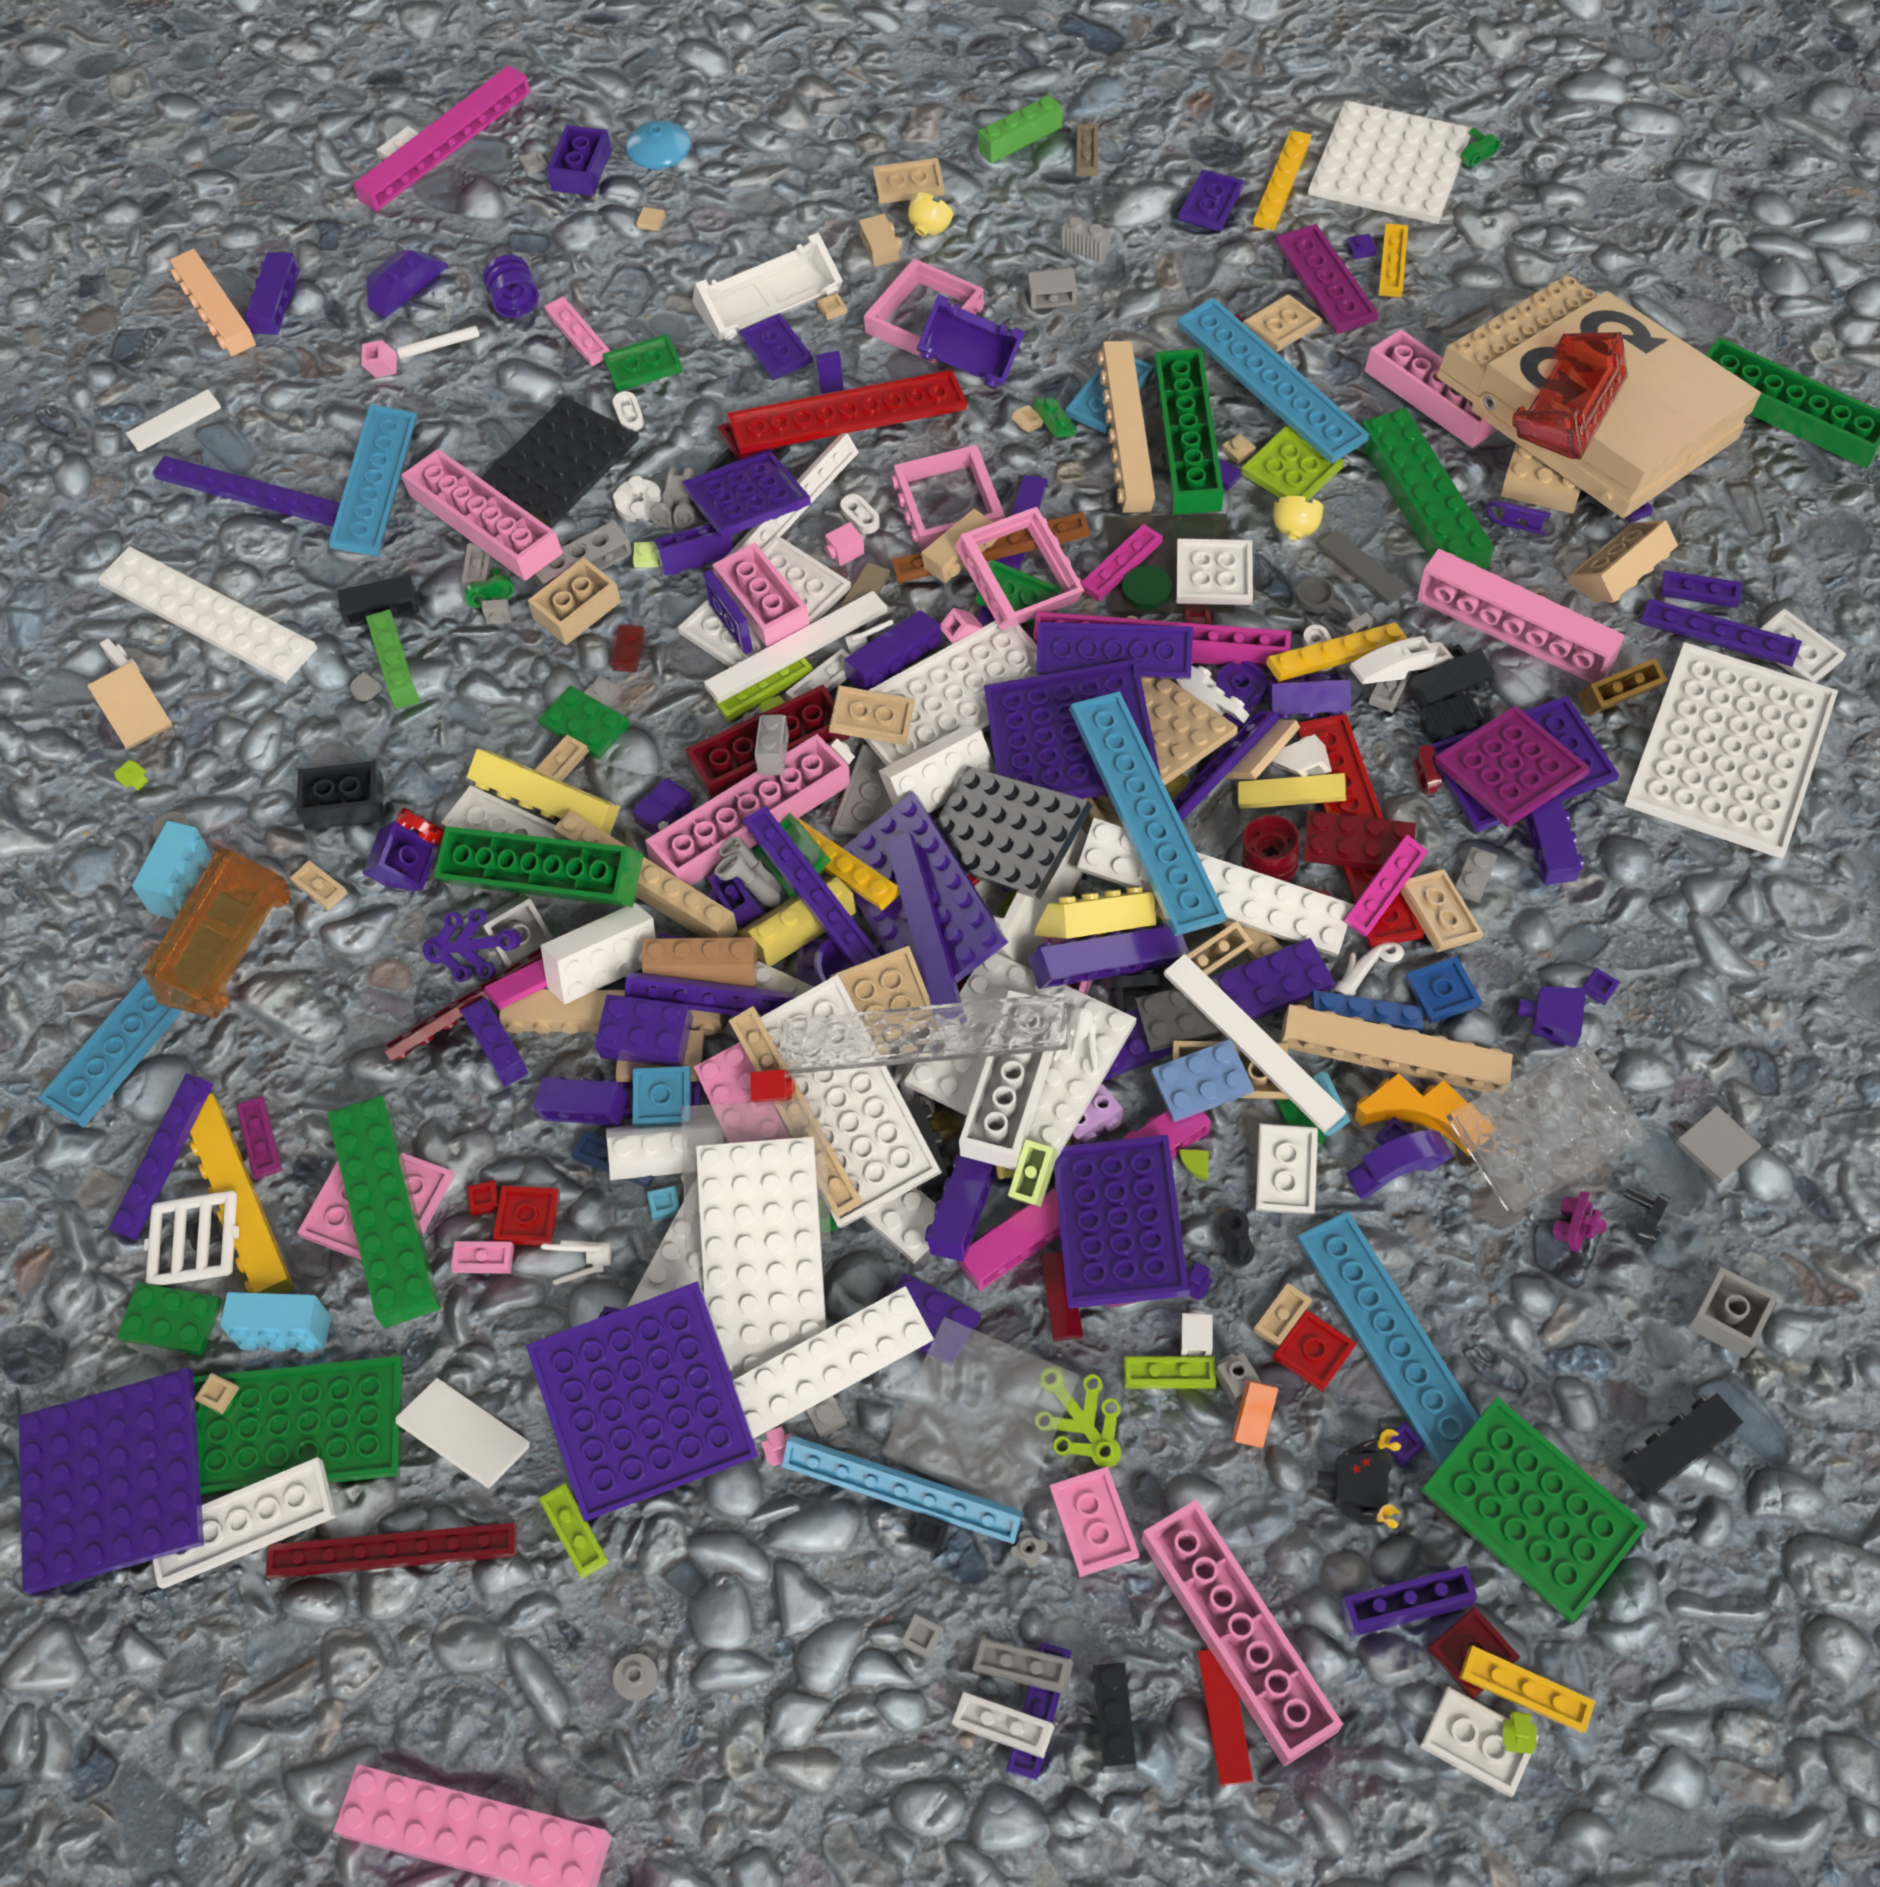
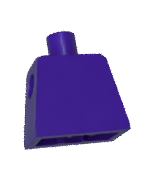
[1517,987,1586,1048]

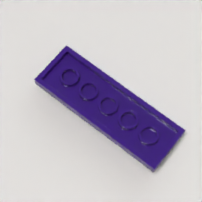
[1036,622,1193,680]

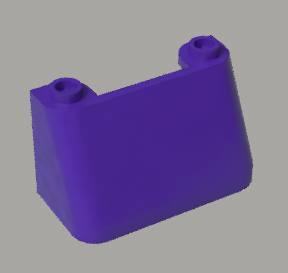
[916,294,1025,389]

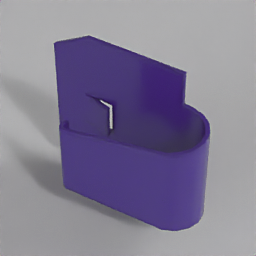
[1186,1262,1213,1301]

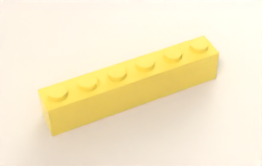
[466,749,621,835]

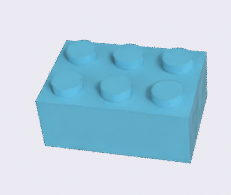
[132,821,213,921]
[220,1292,331,1353]

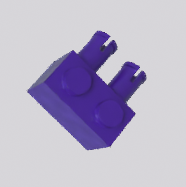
[706,872,765,928]

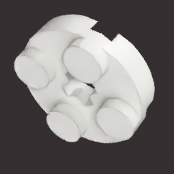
[613,476,662,522]

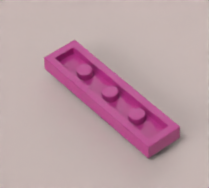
[1081,524,1163,602]
[1342,835,1429,937]

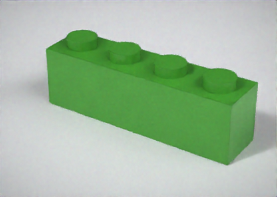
[978,94,1062,163]
[366,609,420,710]

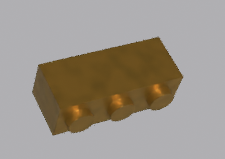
[1577,657,1667,717]

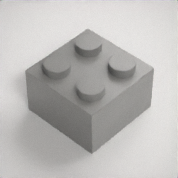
[1688,1267,1778,1358]

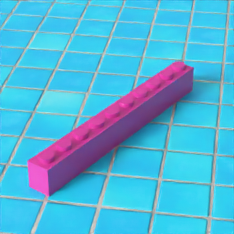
[353,65,530,212]
[1034,611,1291,669]
[958,1109,1211,1292]

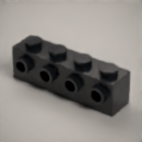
[1618,1393,1743,1502]

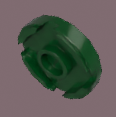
[1122,566,1172,610]

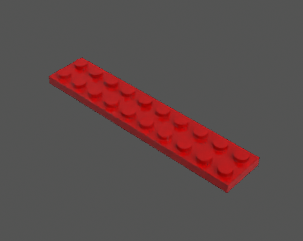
[727,370,968,454]
[1296,714,1424,949]

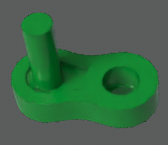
[1460,127,1501,167]
[464,568,514,608]

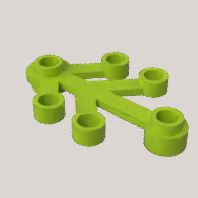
[1035,1367,1122,1468]

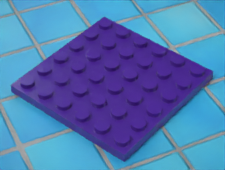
[984,659,1161,799]
[526,1281,760,1522]
[19,1368,204,1594]

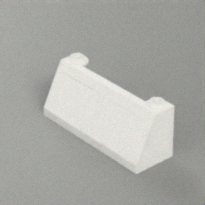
[692,233,843,341]
[994,828,1087,969]

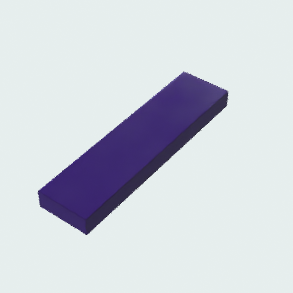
[1006,1642,1072,1782]

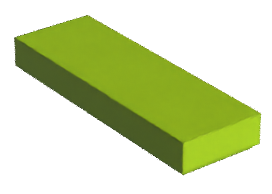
[1124,1356,1216,1389]
[538,1483,610,1579]

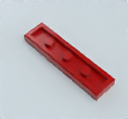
[1197,1649,1253,1787]

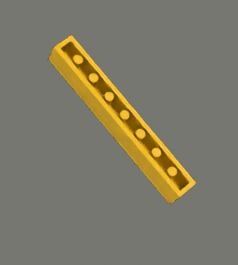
[189,1093,295,1294]

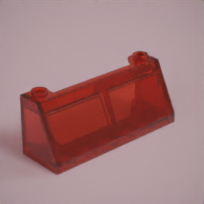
[1512,332,1628,459]

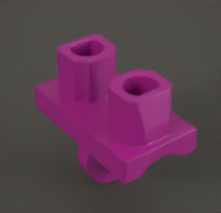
[1553,1191,1607,1252]

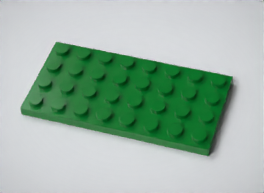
[194,1356,403,1496]

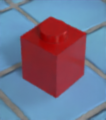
[750,1069,796,1106]

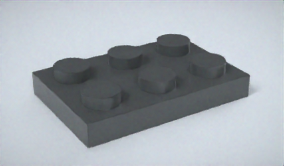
[1135,979,1223,1052]

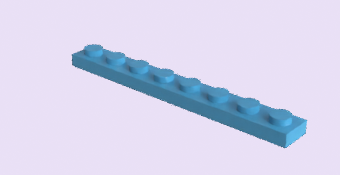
[782,1435,1023,1544]

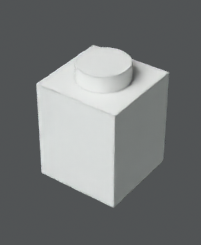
[1181,1310,1213,1356]

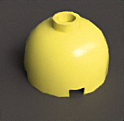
[908,192,954,236]
[1273,496,1324,540]

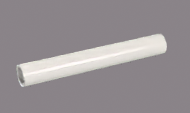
[396,325,480,359]

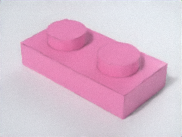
[451,1241,514,1274]

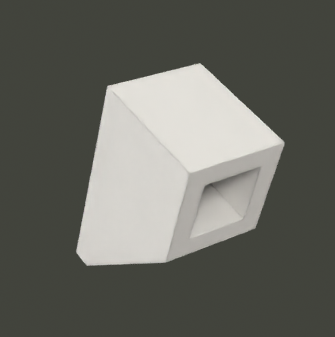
[1271,734,1332,777]

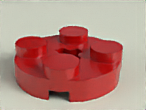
[396,806,444,846]

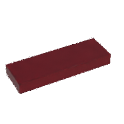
[1041,1252,1083,1342]

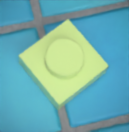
[633,542,659,568]

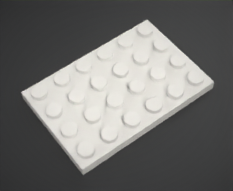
[678,535,851,668]

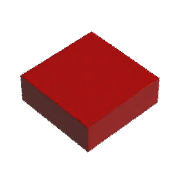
[467,1180,499,1216]

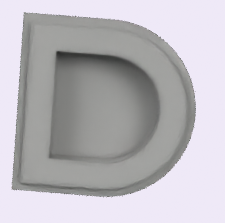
[350,672,382,701]

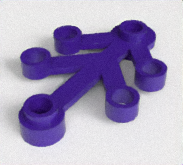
[423,908,521,982]

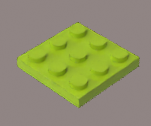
[1241,425,1344,502]

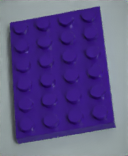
[1430,696,1619,833]
[1054,1135,1189,1309]

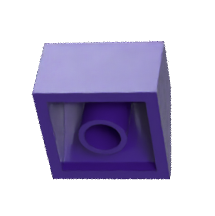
[362,821,439,892]

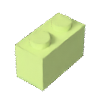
[1008,1140,1058,1208]

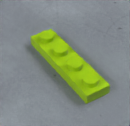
[713,658,813,722]

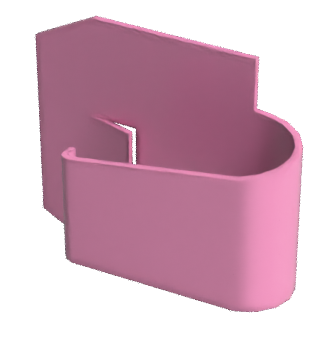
[762,1426,791,1467]

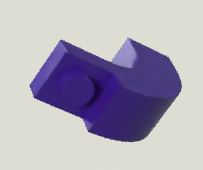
[1346,1130,1453,1199]

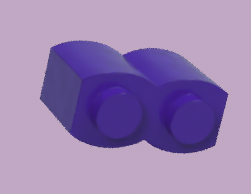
[632,778,693,835]

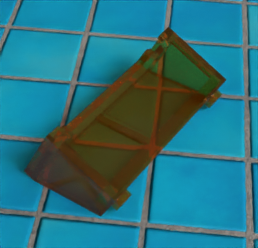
[142,847,291,1019]

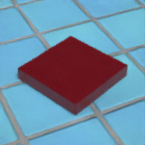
[1427,1606,1520,1699]

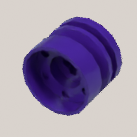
[482,255,540,318]

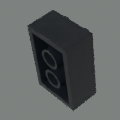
[296,761,384,830]

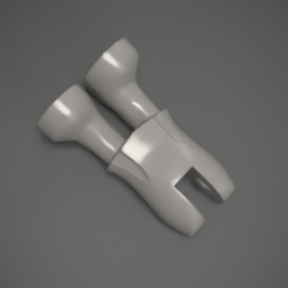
[649,467,695,529]
[715,836,782,909]

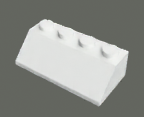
[606,1118,724,1180]

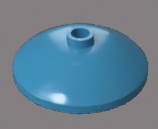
[626,120,691,169]

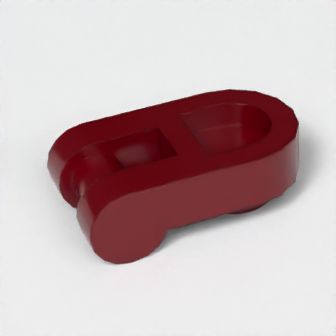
[1414,745,1442,795]

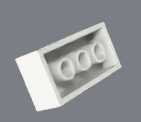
[879,724,997,813]
[540,903,656,1005]

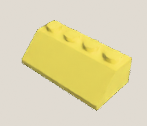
[737,877,856,967]
[1034,886,1156,939]

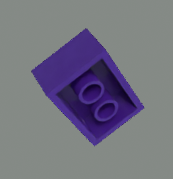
[547,125,612,196]
[595,994,693,1067]

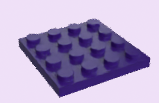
[682,449,811,538]

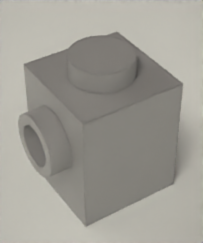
[1216,1352,1262,1407]

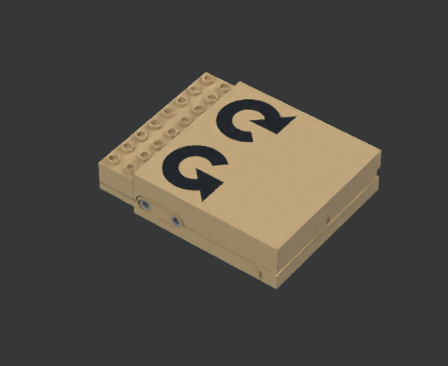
[1437,275,1761,519]

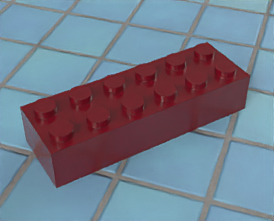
[685,685,849,800]

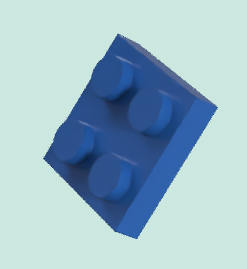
[1405,956,1482,1024]

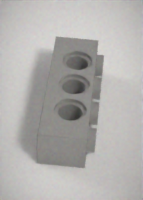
[532,520,632,590]

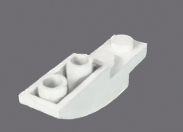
[1349,636,1454,684]
[1176,665,1249,723]

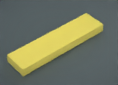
[1238,773,1346,809]

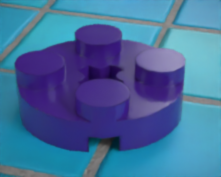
[1216,661,1267,706]

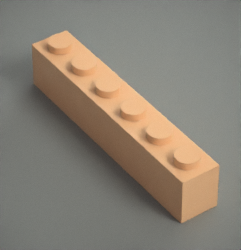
[170,249,256,357]

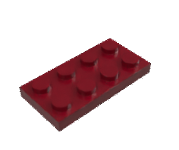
[1303,811,1416,870]

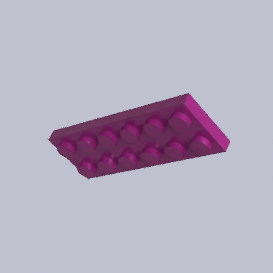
[1275,223,1379,335]

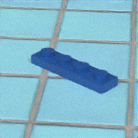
[1311,990,1424,1034]

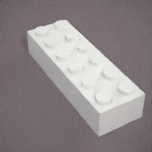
[959,990,1064,1170]

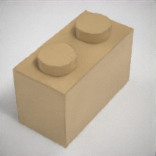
[859,213,902,267]

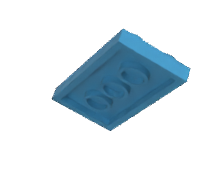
[1066,358,1154,434]

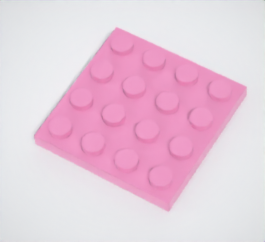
[297,1153,455,1261]

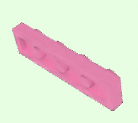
[544,297,610,367]

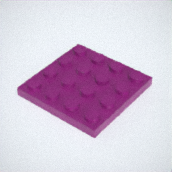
[1435,705,1590,828]

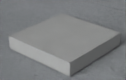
[1675,1106,1761,1184]

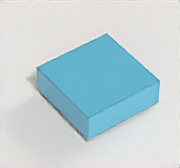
[647,1185,680,1222]

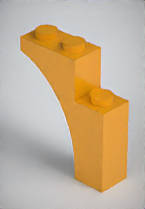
[1354,1073,1494,1156]

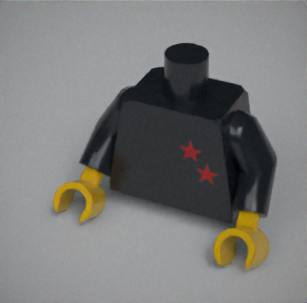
[1316,1429,1401,1529]

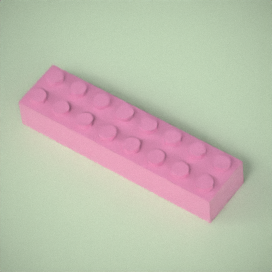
[401,449,563,581]
[1417,549,1625,683]
[645,734,850,886]
[1141,1499,1343,1767]
[333,1764,612,1887]

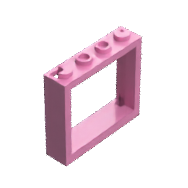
[864,259,985,364]
[891,445,1005,552]
[955,507,1084,631]

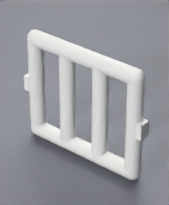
[144,1191,239,1286]

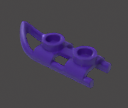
[1486,501,1551,535]

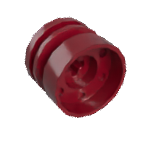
[1242,815,1300,882]

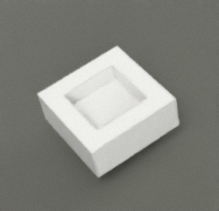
[827,739,855,765]

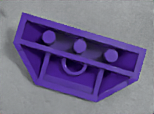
[366,250,448,319]

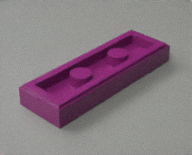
[236,1096,283,1180]

